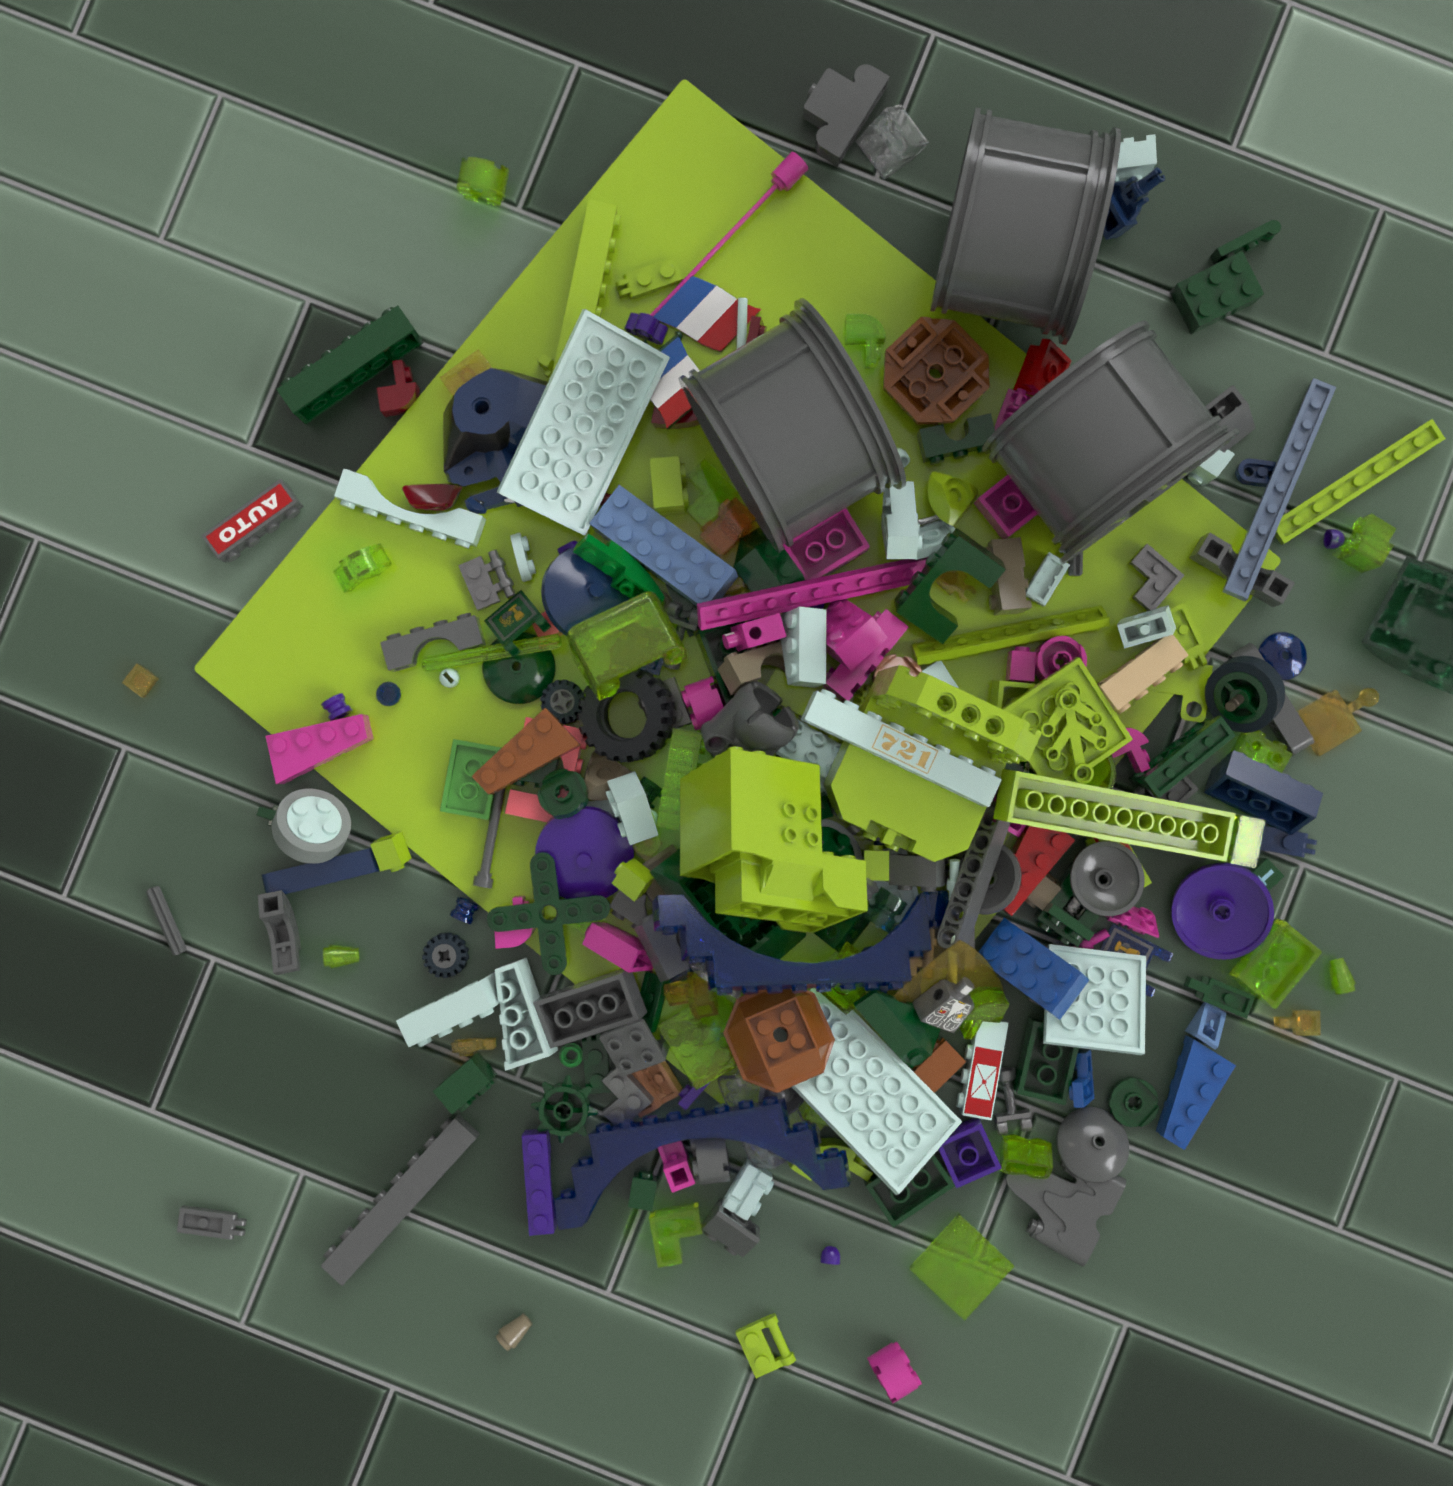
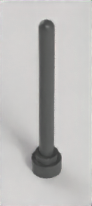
[473,788,505,888]

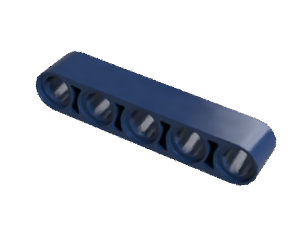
[261,848,380,894]

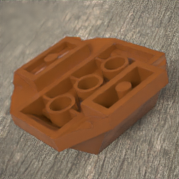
[883,316,990,425]
[723,979,835,1093]

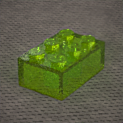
[1228,918,1322,1009]

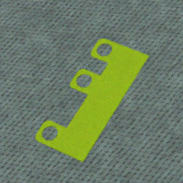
[1082,646,1213,722]

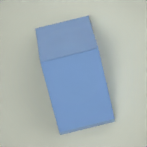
[1185,1002,1227,1049]

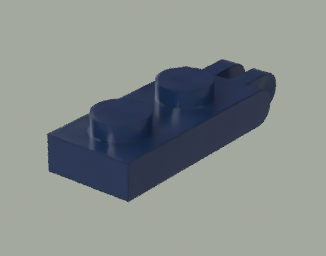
[1248,824,1317,858]

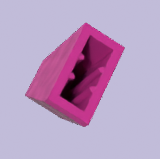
[582,922,653,973]

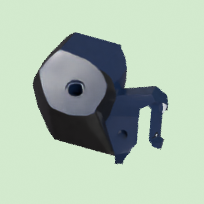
[443,368,548,514]

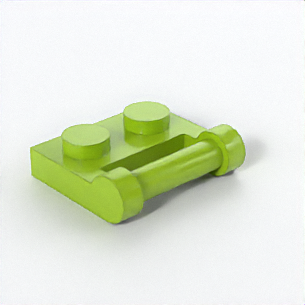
[736,1313,796,1379]

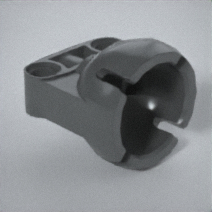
[701,681,799,756]

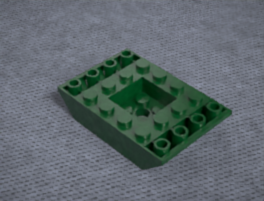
[650,849,806,992]

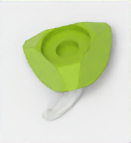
[918,471,978,526]

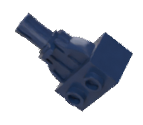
[1103,167,1165,240]

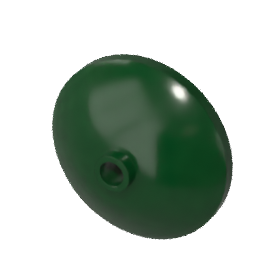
[482,632,556,704]

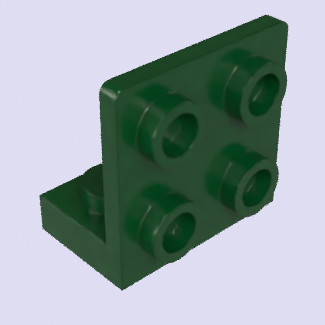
[814,912,873,956]

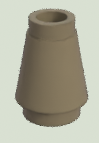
[495,1313,533,1351]

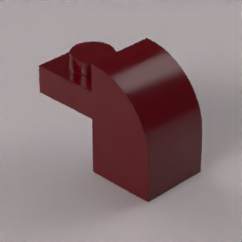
[377,360,420,417]

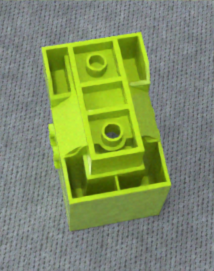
[680,746,868,933]

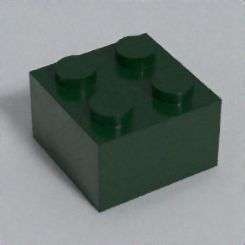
[433,1051,497,1114]

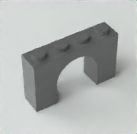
[634,903,690,982]

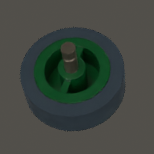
[1205,656,1285,733]

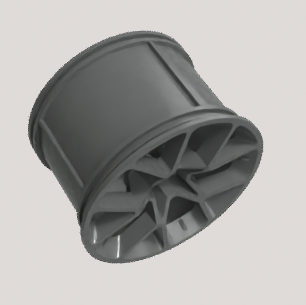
[930,107,1121,345]
[678,298,906,553]
[982,320,1240,565]

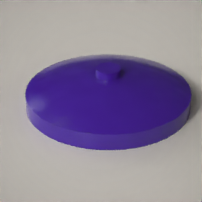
[535,806,634,899]
[1171,863,1274,960]

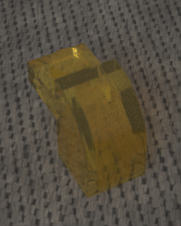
[664,972,719,1019]

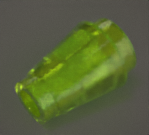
[323,944,359,969]
[1329,958,1356,995]

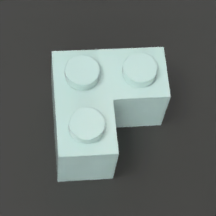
[606,771,658,845]

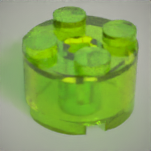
[456,157,510,206]

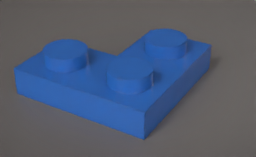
[1069,1049,1094,1108]

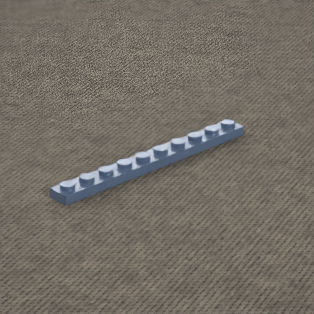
[1222,378,1336,601]

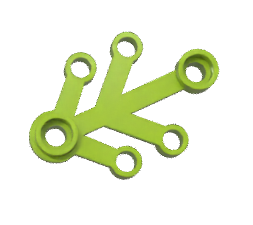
[1039,687,1109,784]

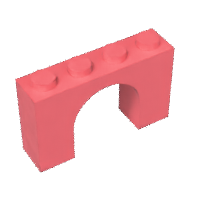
[505,717,587,822]

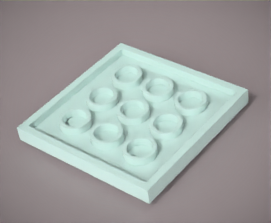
[1043,944,1146,1055]

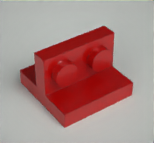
[1013,338,1072,396]

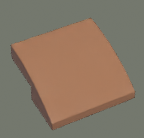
[632,1061,682,1118]

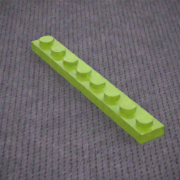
[1275,419,1446,545]
[912,605,1110,665]

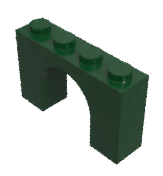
[895,528,1006,644]

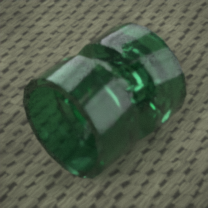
[862,887,908,933]

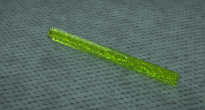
[422,634,562,671]

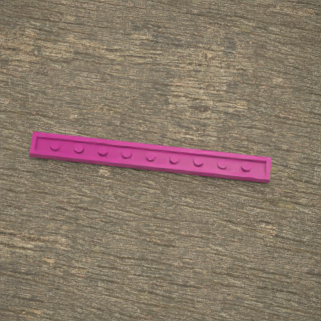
[697,556,929,630]

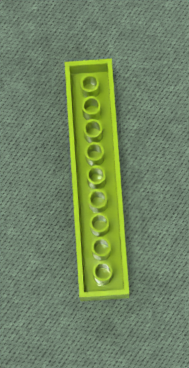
[993,769,1236,862]

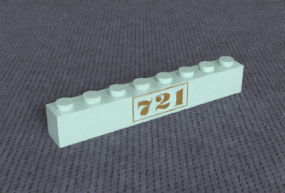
[801,689,1002,807]

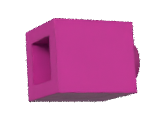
[1006,647,1037,683]

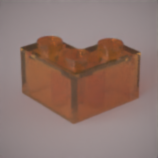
[700,497,756,559]

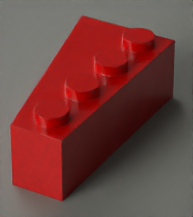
[1002,825,1075,916]

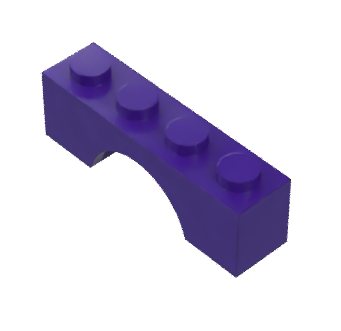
[522,1129,557,1236]

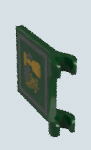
[484,590,551,658]

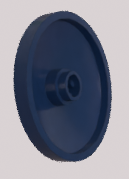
[541,548,636,644]

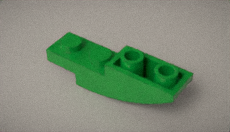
[573,533,665,611]

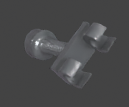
[994,1067,1032,1136]

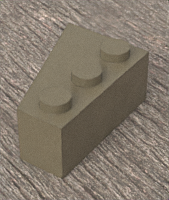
[985,537,1032,616]

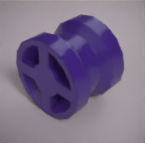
[321,693,352,721]

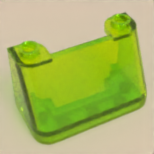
[567,591,688,701]

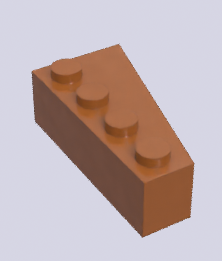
[472,708,582,795]

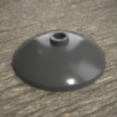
[955,841,1021,915]
[1070,841,1144,916]
[1056,1107,1129,1183]

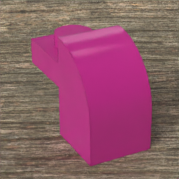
[1107,728,1150,773]
[494,896,535,949]
[655,1130,695,1193]

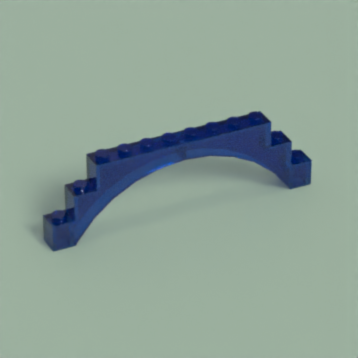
[652,890,949,996]
[553,1096,852,1230]

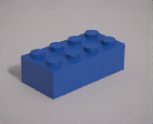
[975,918,1089,1020]

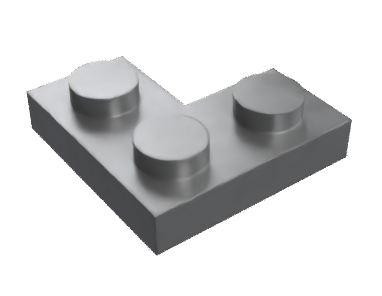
[1129,544,1184,611]
[602,1067,655,1130]

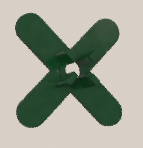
[487,852,610,975]

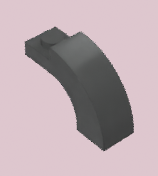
[257,890,301,975]

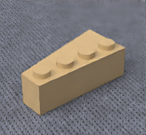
[1097,635,1189,714]

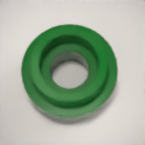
[559,1042,583,1068]

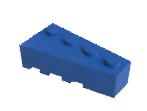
[1156,1035,1236,1150]

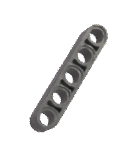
[1228,643,1314,756]

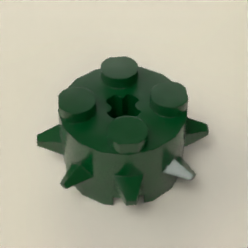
[531,1075,598,1143]

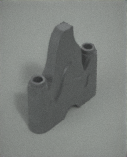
[1004,1161,1126,1267]

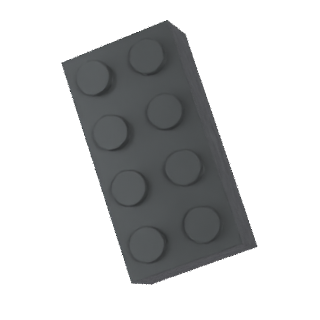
[533,969,647,1049]

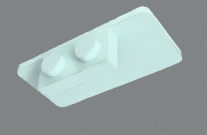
[776,719,842,797]

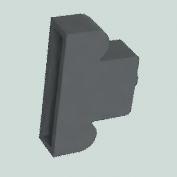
[803,64,890,167]

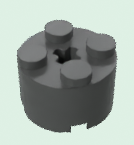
[690,1131,731,1185]

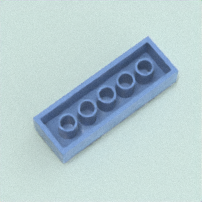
[589,485,738,606]

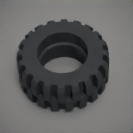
[577,668,676,762]

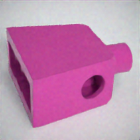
[722,613,787,651]

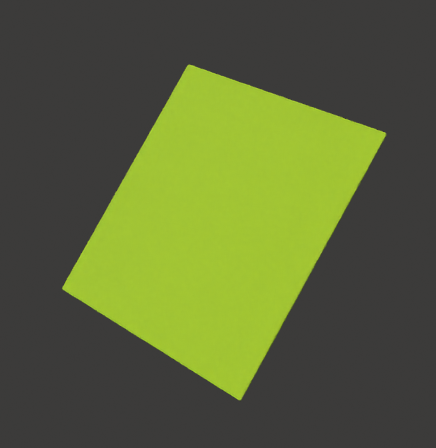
[194,80,1281,1159]

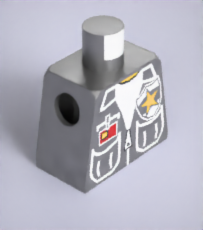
[913,977,974,1033]

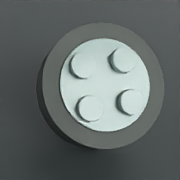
[272,789,351,864]

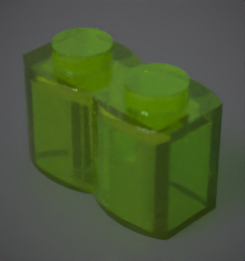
[999,1134,1053,1179]

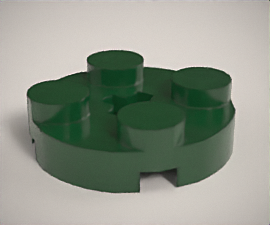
[538,768,589,819]
[1107,1076,1159,1127]

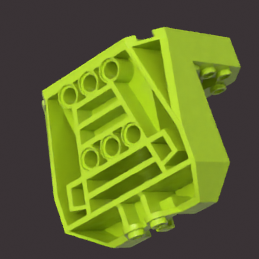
[823,665,1042,862]

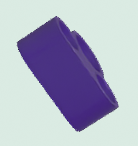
[624,313,668,345]

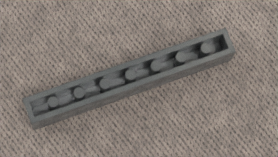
[321,1114,480,1286]

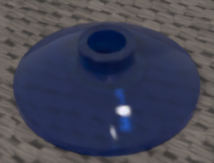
[1259,632,1307,680]

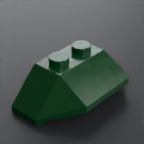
[733,527,812,613]

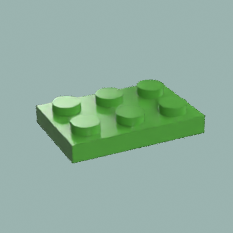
[440,739,502,820]

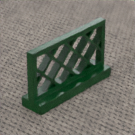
[1128,716,1236,798]

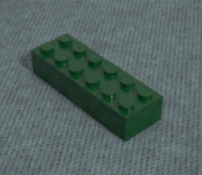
[276,305,424,424]

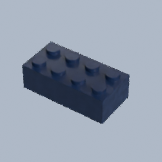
[1204,750,1323,835]

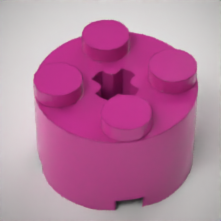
[1035,636,1087,682]
[681,676,723,731]
[867,1341,922,1404]

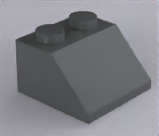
[702,1198,760,1257]

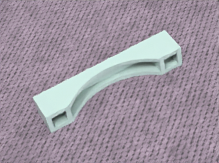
[334,469,486,549]

